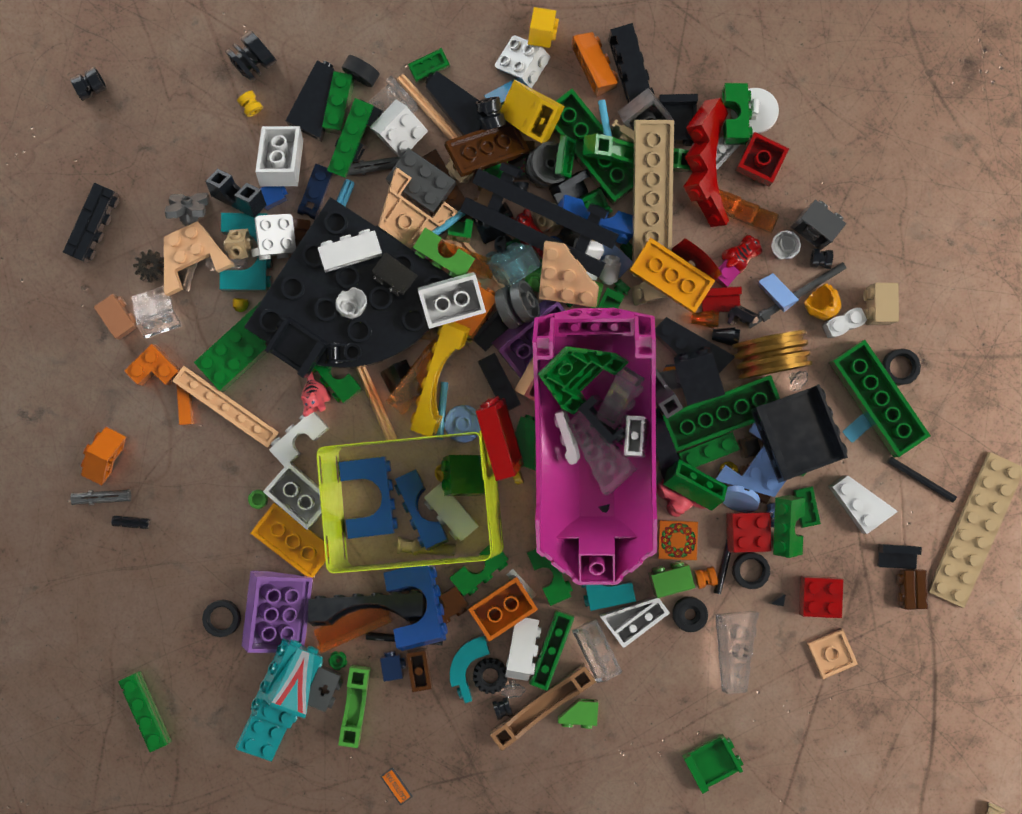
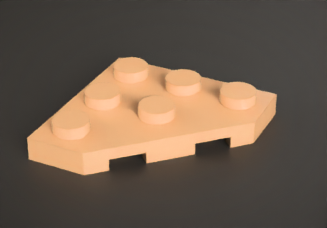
[539,241,599,307]

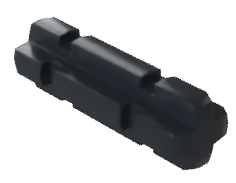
[111,516,150,529]

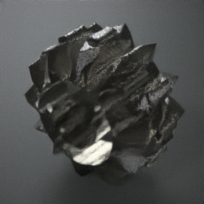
[133,250,164,283]

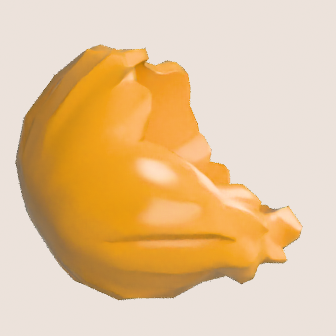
[804,283,842,320]

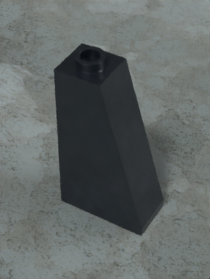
[285,60,335,142]
[425,71,481,136]

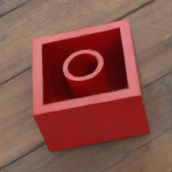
[735,132,789,187]
[726,512,772,553]
[799,576,844,618]

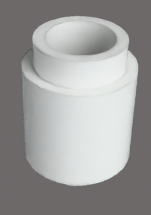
[599,255,621,285]

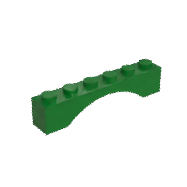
[583,134,692,172]

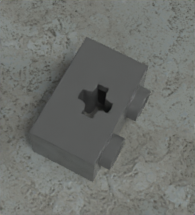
[308,665,344,712]

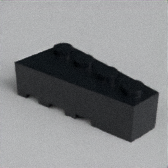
[608,23,655,104]
[655,317,735,373]

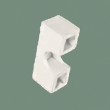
[269,412,329,467]

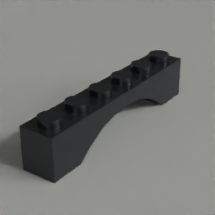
[308,590,426,626]

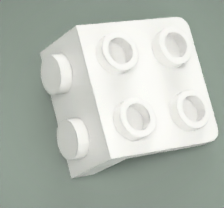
[495,35,551,88]
[251,214,296,260]

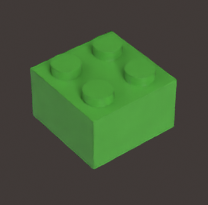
[648,561,695,598]

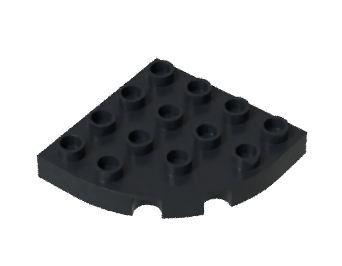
[244,197,454,369]

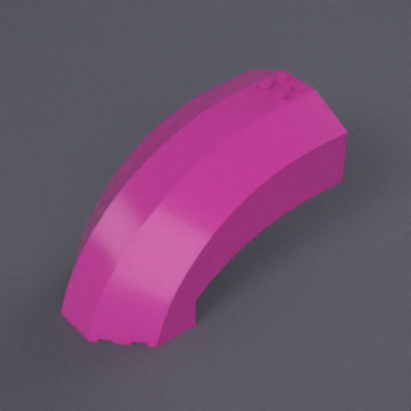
[532,308,657,585]

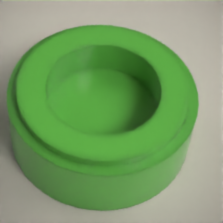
[248,490,268,509]

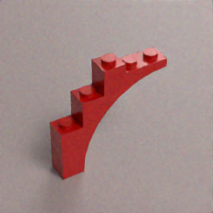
[683,98,729,227]

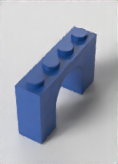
[339,456,398,539]
[383,565,448,651]

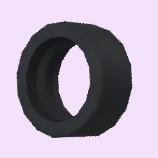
[342,55,380,87]
[882,348,921,386]
[732,552,770,589]
[202,599,241,637]

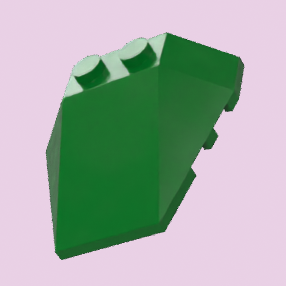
[538,346,629,415]

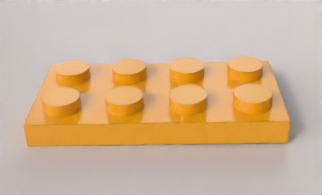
[629,238,715,314]
[250,502,329,578]

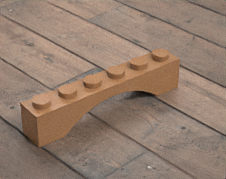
[490,663,596,751]

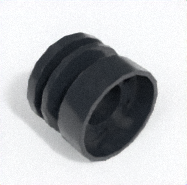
[225,30,277,83]

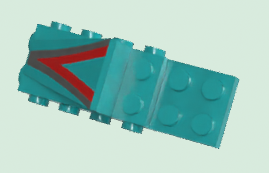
[235,638,323,762]

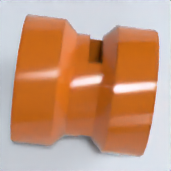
[694,566,718,589]

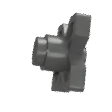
[165,193,209,226]

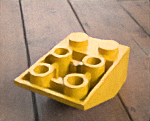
[500,80,565,143]

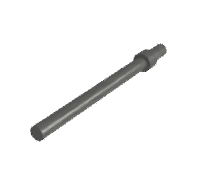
[747,262,847,328]

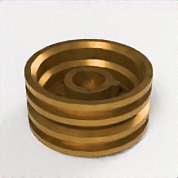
[732,330,813,379]

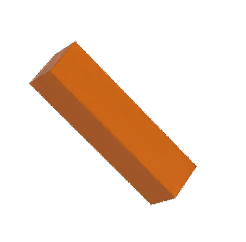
[176,384,194,425]

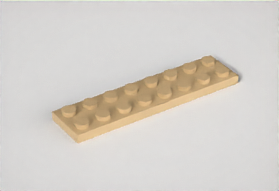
[632,120,674,277]
[928,452,1022,608]

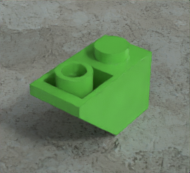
[558,698,598,729]

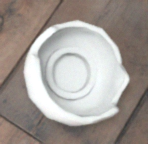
[771,230,801,259]
[335,287,367,319]

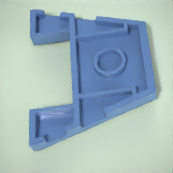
[715,422,786,497]

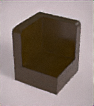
[737,435,760,458]

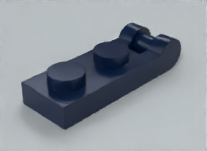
[297,163,333,220]

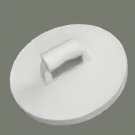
[731,88,779,134]

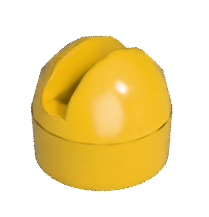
[233,298,248,312]

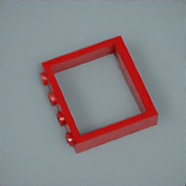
[476,396,524,481]

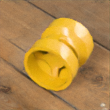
[237,90,263,117]

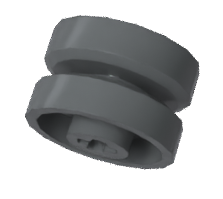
[524,141,566,188]
[495,280,540,329]

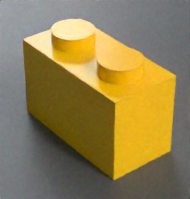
[528,7,559,48]

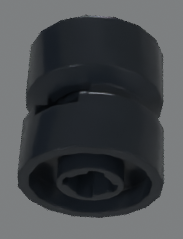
[70,67,107,101]
[475,97,506,130]

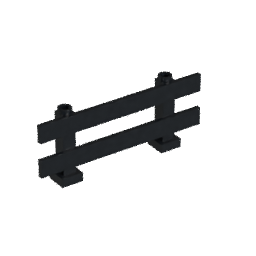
[460,162,619,277]

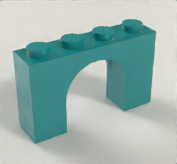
[219,213,272,292]
[581,581,636,611]

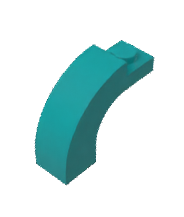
[450,634,490,703]

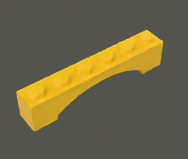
[410,322,470,437]

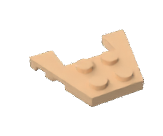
[378,167,458,249]
[164,221,234,296]

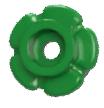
[614,279,631,295]
[328,651,347,670]

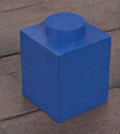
[260,186,288,210]

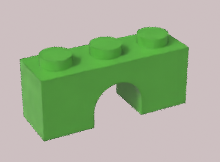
[413,228,475,277]

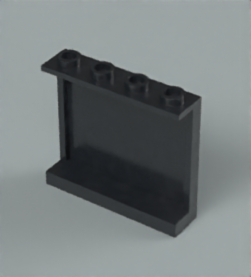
[750,384,848,483]

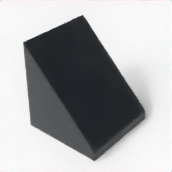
[769,593,786,606]

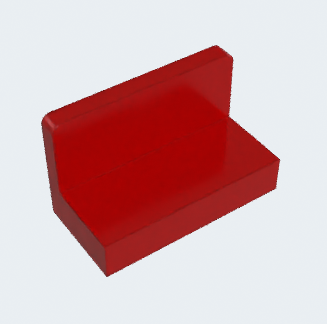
[702,286,742,313]

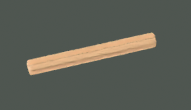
[396,74,460,140]
[355,367,397,440]

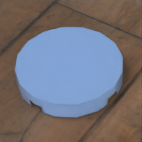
[444,405,481,443]
[723,485,760,512]

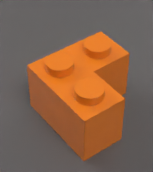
[124,344,181,386]
[81,427,126,486]

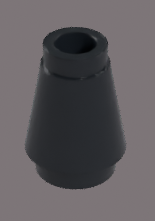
[712,327,740,346]

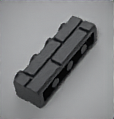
[63,183,119,263]

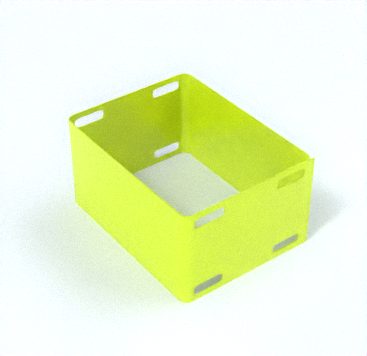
[317,431,504,573]

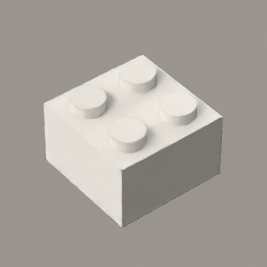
[370,99,428,158]

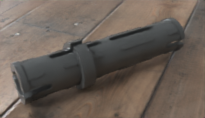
[347,156,400,176]
[70,489,131,506]

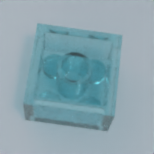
[487,242,542,286]

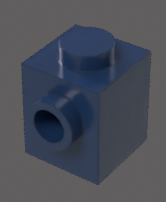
[380,651,406,682]

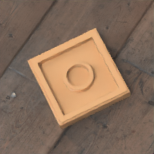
[806,628,858,679]

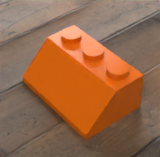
[572,32,619,97]
[468,575,538,642]

